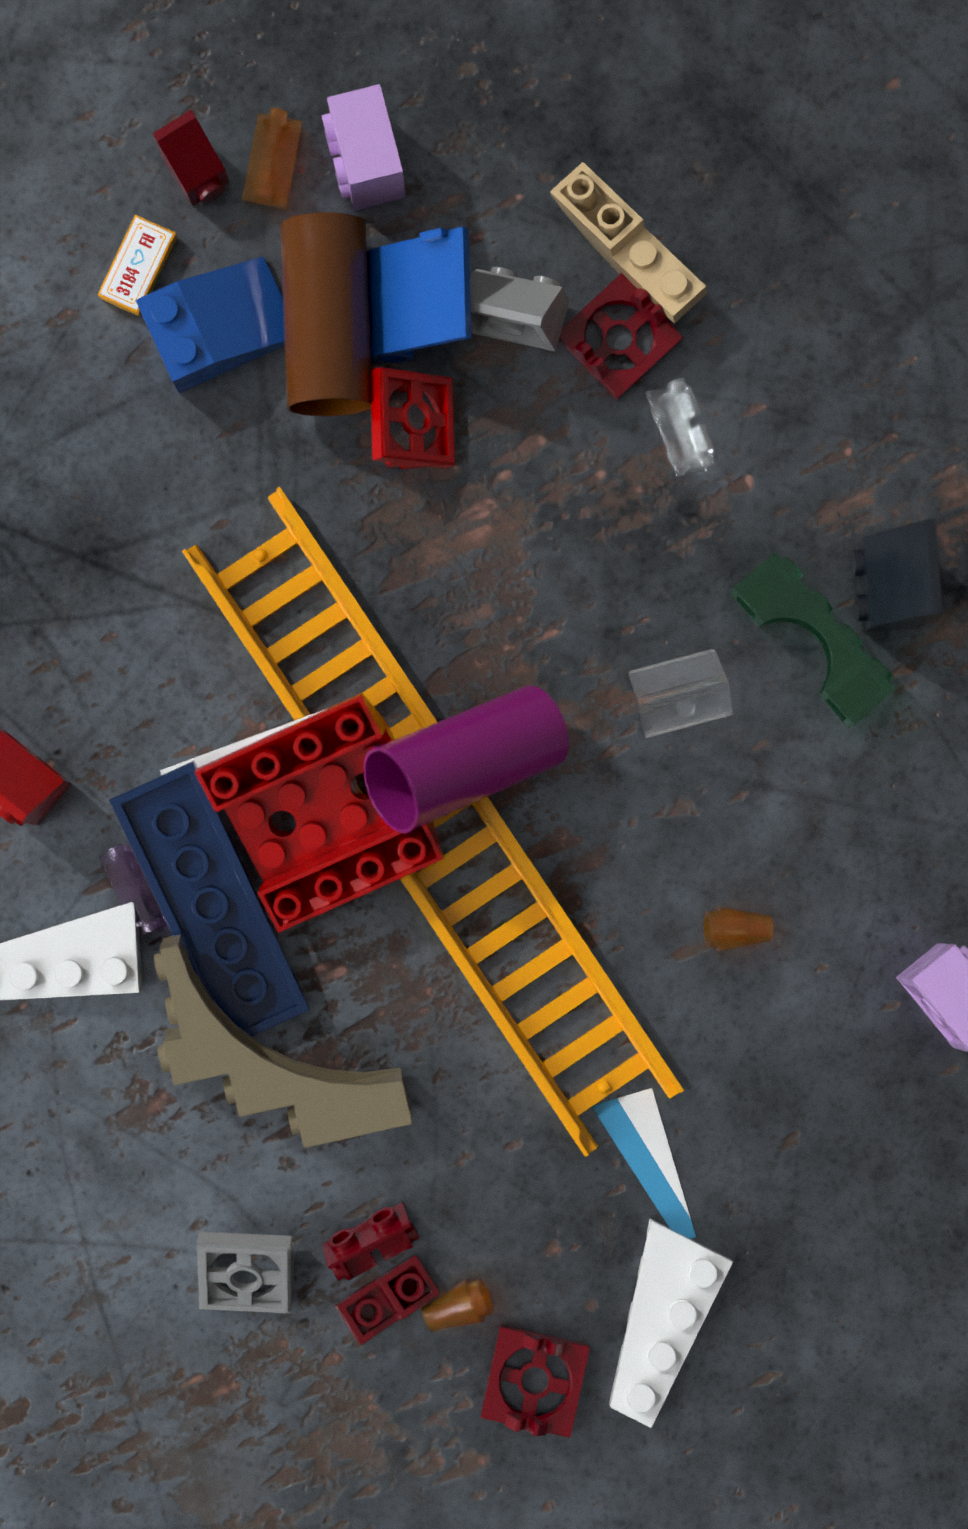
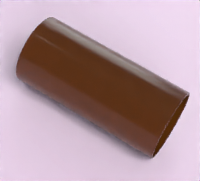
[280,212,372,416]

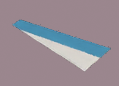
[592,1088,696,1239]

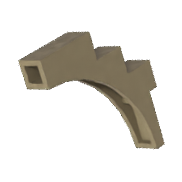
[154,934,412,1148]

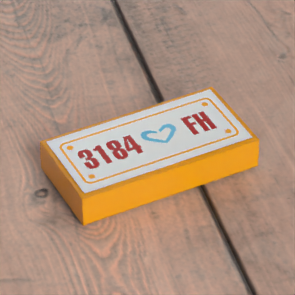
[97,215,177,317]

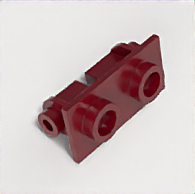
[322,1202,420,1281]

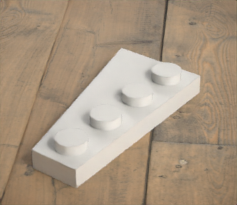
[0,901,142,1000]
[609,1218,733,1428]

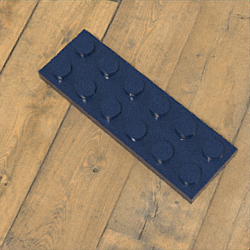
[109,761,310,1036]

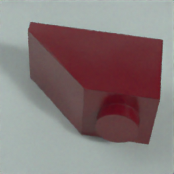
[152,110,230,206]

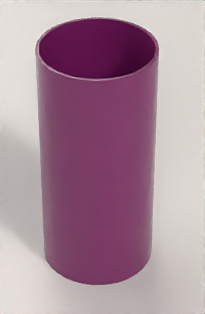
[364,685,569,833]

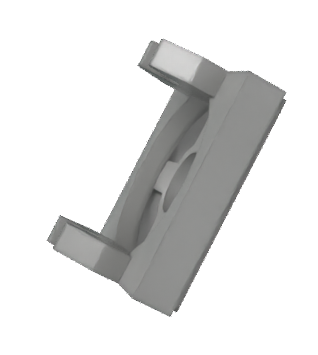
[197,1232,294,1313]

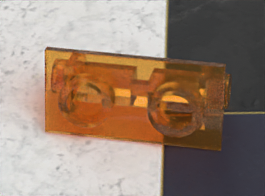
[242,108,302,208]

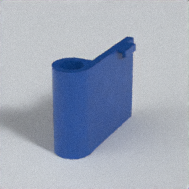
[367,226,472,364]

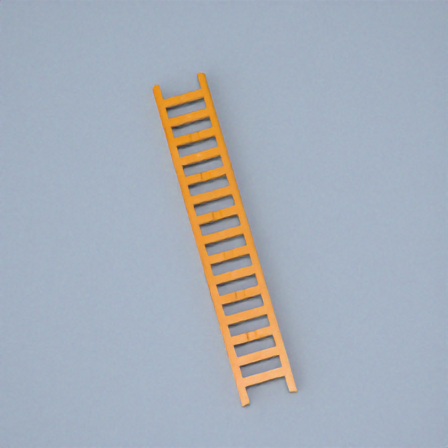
[182,486,684,1157]

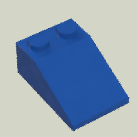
[135,256,285,393]

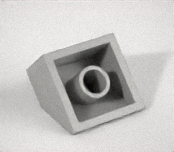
[470,267,570,352]

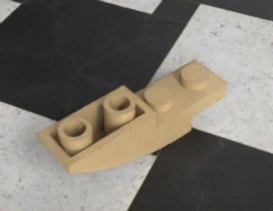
[550,162,707,323]

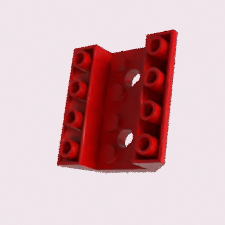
[194,693,444,933]

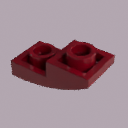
[334,1255,440,1345]

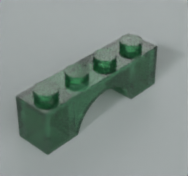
[729,552,895,728]

